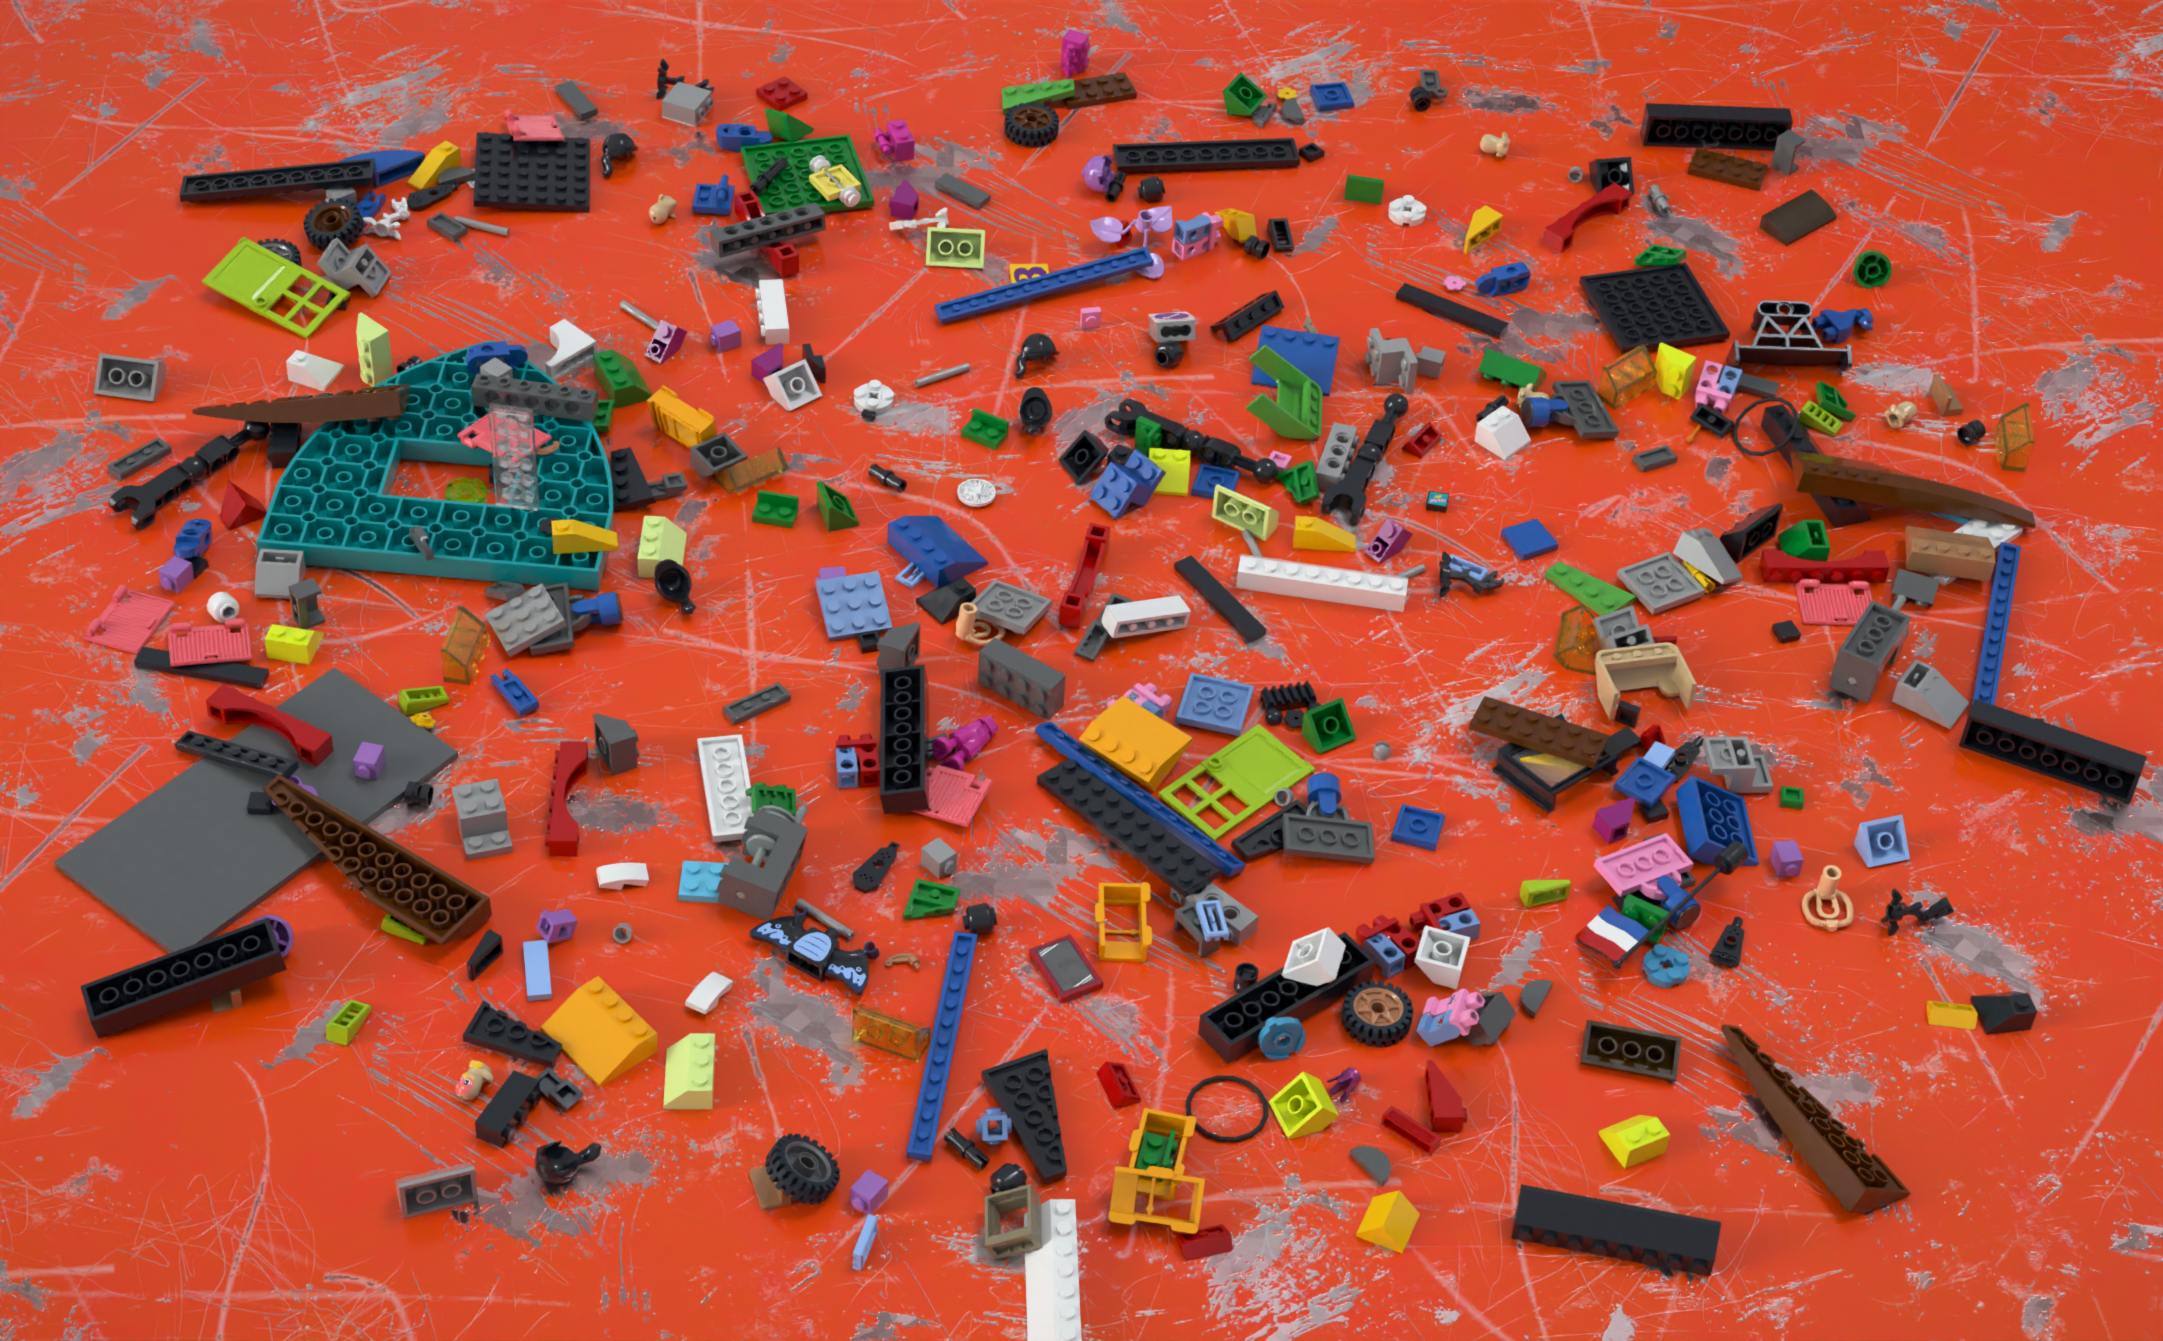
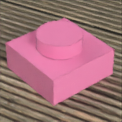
[1080,307,1101,329]
[1269,450,1292,473]

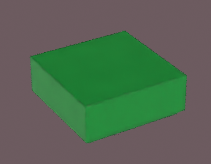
[1780,786,1804,810]

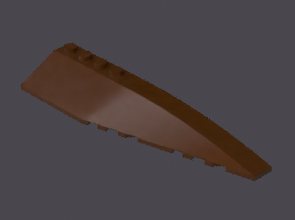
[263,774,492,946]

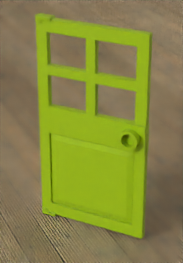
[202,237,351,339]
[1158,724,1315,842]

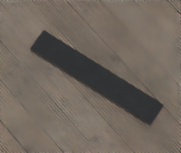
[1396,283,1509,339]
[1174,555,1267,642]
[134,646,269,690]
[175,730,299,779]

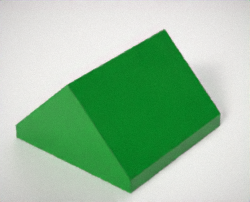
[1222,72,1268,116]
[765,108,814,141]
[1344,174,1385,205]
[817,480,860,532]
[1301,697,1356,753]

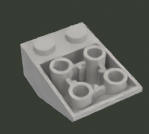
[1892,659,1969,729]

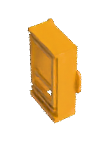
[647,385,717,449]
[1095,882,1152,962]
[1129,1108,1196,1201]
[1108,1165,1205,1234]

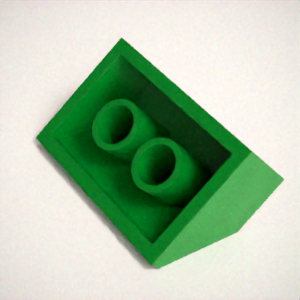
[1478,348,1547,392]
[593,349,653,409]

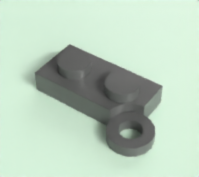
[1420,70,1448,98]

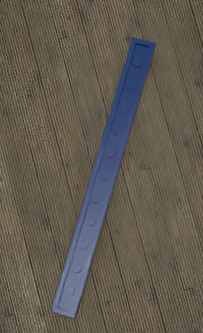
[934,247,1154,324]
[1971,542,2021,708]
[1035,722,1246,876]
[907,931,978,1161]

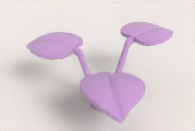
[1090,206,1173,279]

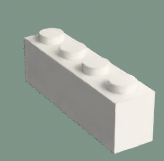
[755,279,789,345]
[1101,595,1191,638]

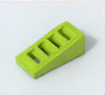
[1799,401,1843,436]
[398,686,449,716]
[1520,880,1571,908]
[380,913,429,945]
[326,1000,372,1046]

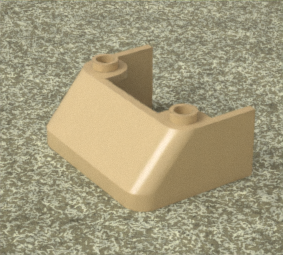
[1595,642,1697,720]

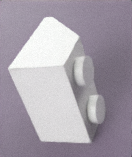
[763,359,822,412]
[1474,405,1531,461]
[1415,926,1470,989]
[1282,927,1346,986]

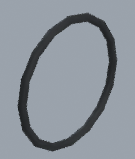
[1733,397,1798,456]
[1186,1075,1268,1142]

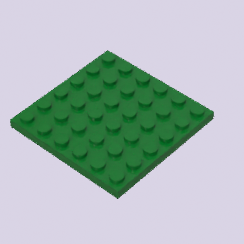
[740,134,874,216]

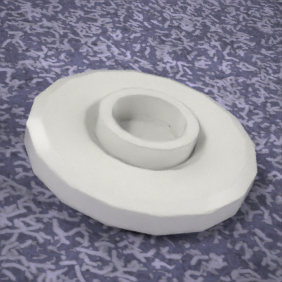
[957,479,996,507]

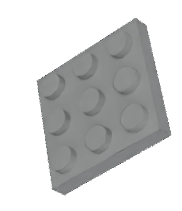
[1617,552,1705,614]
[971,579,1052,635]
[485,583,567,657]

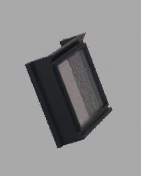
[1493,713,1619,814]

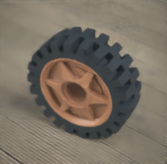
[1342,980,1413,1047]

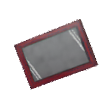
[1029,934,1103,1003]

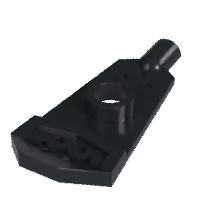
[407,182,460,211]
[1664,736,1704,783]
[852,841,900,893]
[1710,917,1744,967]

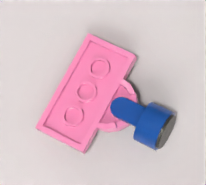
[1593,833,1701,929]

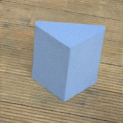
[1854,815,1910,867]

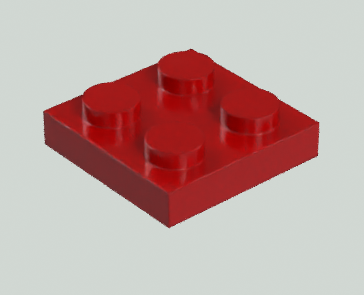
[756,76,808,111]

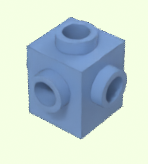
[976,1108,1012,1144]

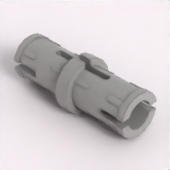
[1648,184,1672,216]

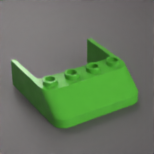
[1246,344,1323,440]

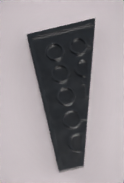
[981,1049,1067,1184]

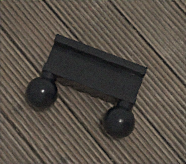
[1260,681,1321,726]

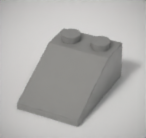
[1673,527,1743,584]

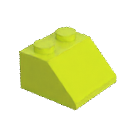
[1653,342,1696,400]
[1149,448,1190,496]
[265,624,324,665]
[1268,1072,1339,1139]
[1598,1115,1670,1169]

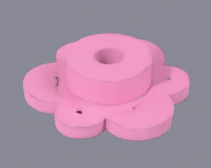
[1444,276,1466,291]

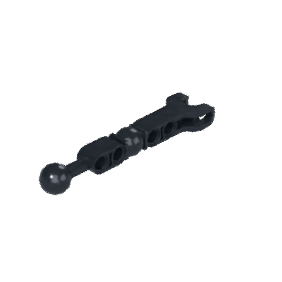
[1321,393,1409,522]
[1105,398,1278,484]
[109,421,270,530]

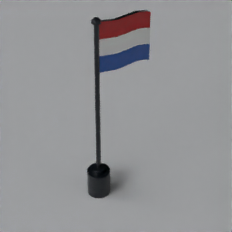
[1576,841,1749,969]

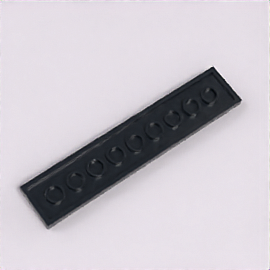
[1112,138,1300,173]
[180,158,376,203]
[1037,758,1220,898]

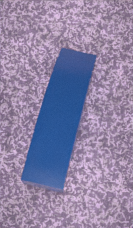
[339,150,425,188]

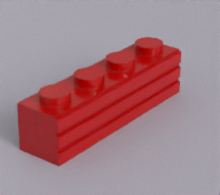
[1381,1105,1441,1156]

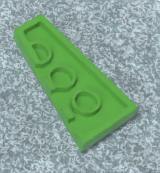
[1002,79,1075,115]
[1545,561,1636,616]

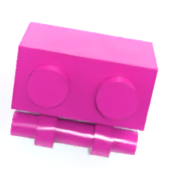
[1061,29,1091,78]
[874,119,915,162]

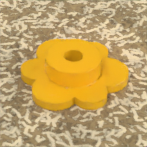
[1278,87,1298,101]
[410,713,436,728]

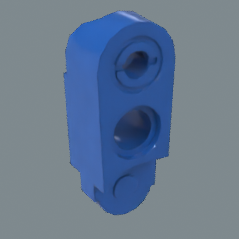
[716,124,773,152]
[1475,262,1531,297]
[466,341,528,375]
[174,519,212,558]

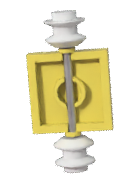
[809,155,861,207]

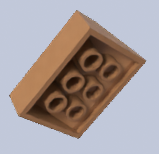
[1905,526,1995,581]

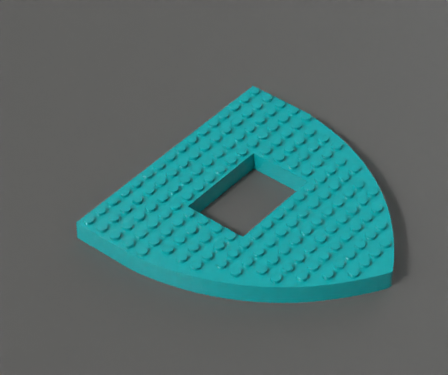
[257,341,614,591]

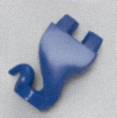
[1811,308,1873,344]

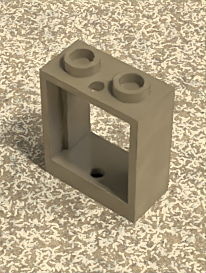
[985,1184,1042,1260]

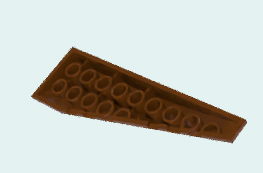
[192,384,411,423]
[1721,1025,1911,1213]

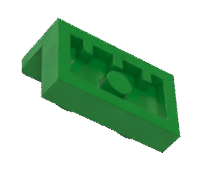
[961,408,1009,450]
[1135,416,1162,458]
[752,490,799,528]
[745,783,797,816]
[1621,894,1669,945]
[1135,1129,1178,1181]

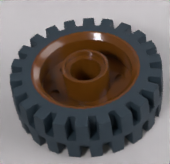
[1004,102,1059,148]
[303,198,364,251]

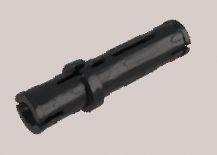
[750,157,788,195]

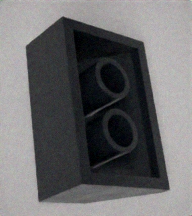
[1719,503,1783,563]

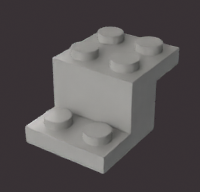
[317,238,392,298]
[1364,328,1418,394]
[1592,606,1654,650]
[1703,736,1773,793]
[452,779,513,861]

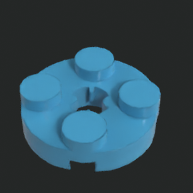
[1642,944,1690,988]
[1258,1017,1306,1060]

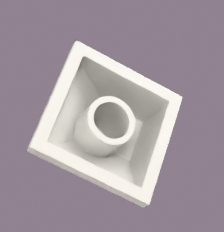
[286,350,345,391]

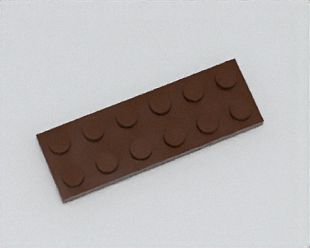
[1469,696,1610,769]

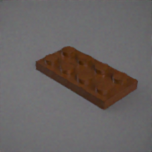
[1063,72,1137,110]
[1688,148,1768,191]

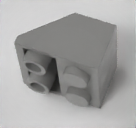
[255,549,306,599]

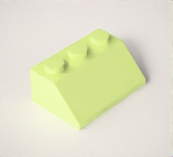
[926,227,985,269]
[356,312,393,387]
[1212,484,1279,541]
[638,516,687,578]
[663,1033,716,1109]

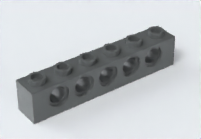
[710,203,826,258]
[471,374,598,422]

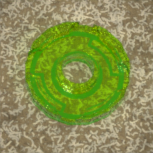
[445,476,487,503]

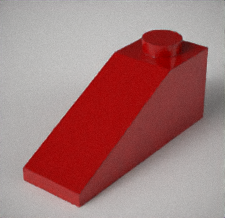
[1424,1060,1467,1132]

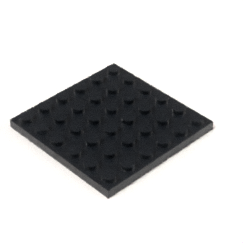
[474,132,590,213]
[1579,263,1730,354]

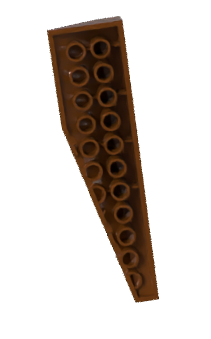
[1790,450,2036,528]

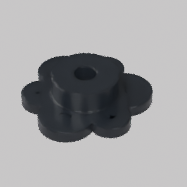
[539,517,557,535]
[1284,710,1304,728]

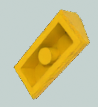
[1926,1000,1978,1030]

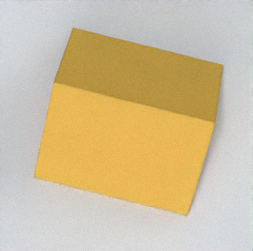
[1356,1190,1420,1254]

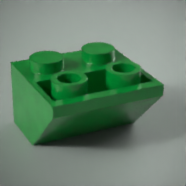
[1778,520,1830,562]

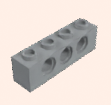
[1316,422,1360,490]
[1170,882,1259,946]

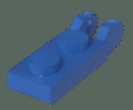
[357,190,386,229]
[490,669,539,716]

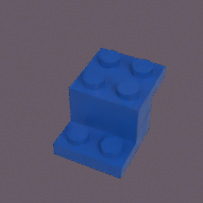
[1089,449,1166,519]

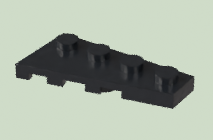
[611,447,656,512]
[1231,799,1307,861]
[463,1000,563,1068]

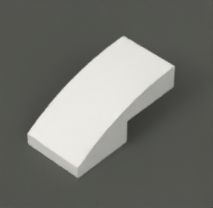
[596,863,649,890]
[685,972,733,1014]

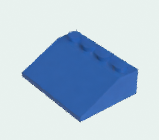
[1251,325,1340,396]
[887,516,988,588]
[1675,776,1759,866]

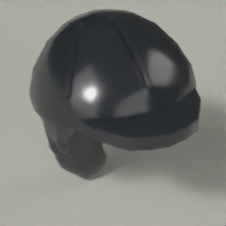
[601,132,638,178]
[1014,333,1060,379]
[1018,387,1052,436]
[654,559,697,614]
[535,1141,601,1184]

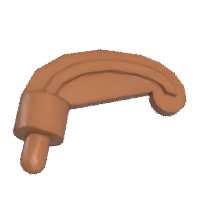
[531,441,560,456]
[885,953,921,969]

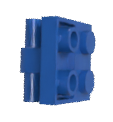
[692,175,735,215]

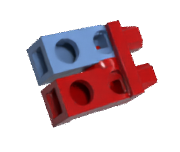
[836,734,880,789]
[1409,892,1481,941]
[1356,915,1420,979]

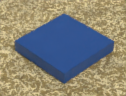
[1310,82,1354,111]
[1191,464,1241,499]
[1501,518,1559,560]
[1614,756,1676,809]
[1391,804,1445,851]

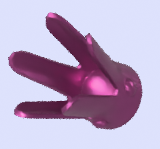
[1327,1067,1361,1101]

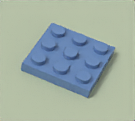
[815,571,893,641]
[1176,672,1254,736]

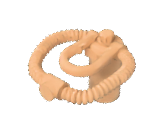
[956,602,1005,646]
[1802,865,1854,932]

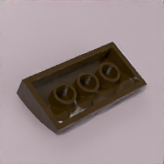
[1759,189,1837,246]
[1580,1020,1682,1082]

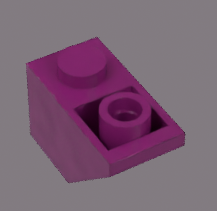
[889,180,919,221]
[644,320,688,364]
[751,343,783,385]
[1364,518,1413,564]
[1593,797,1635,844]

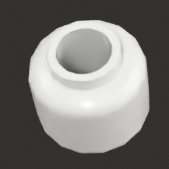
[207,592,239,623]

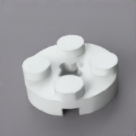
[1389,195,1427,226]
[854,380,894,415]

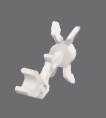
[363,197,410,240]
[889,207,950,230]

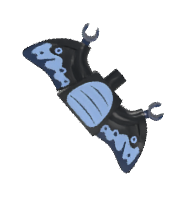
[750,906,880,996]

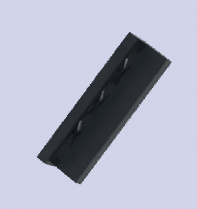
[1210,290,1284,341]

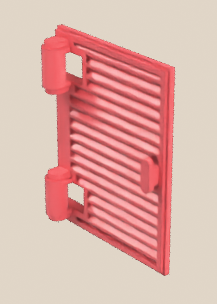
[504,109,565,141]
[457,410,552,467]
[1795,579,1873,626]
[84,584,176,654]
[168,618,252,666]
[911,765,993,827]

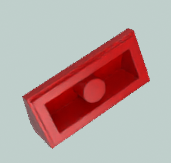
[1401,422,1442,458]
[1097,1061,1141,1109]
[1176,1224,1233,1261]

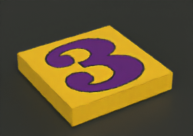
[1009,264,1049,284]

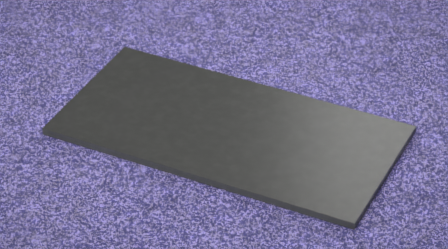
[54,667,459,953]

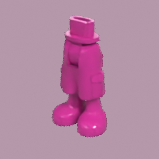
[932,716,998,771]

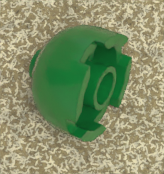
[1853,249,1892,289]

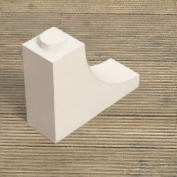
[545,319,597,380]

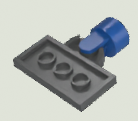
[1520,380,1619,439]
[525,582,624,655]
[1282,772,1375,864]

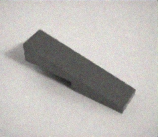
[1074,593,1132,662]

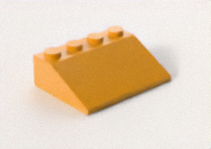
[1079,696,1193,792]
[541,976,658,1088]

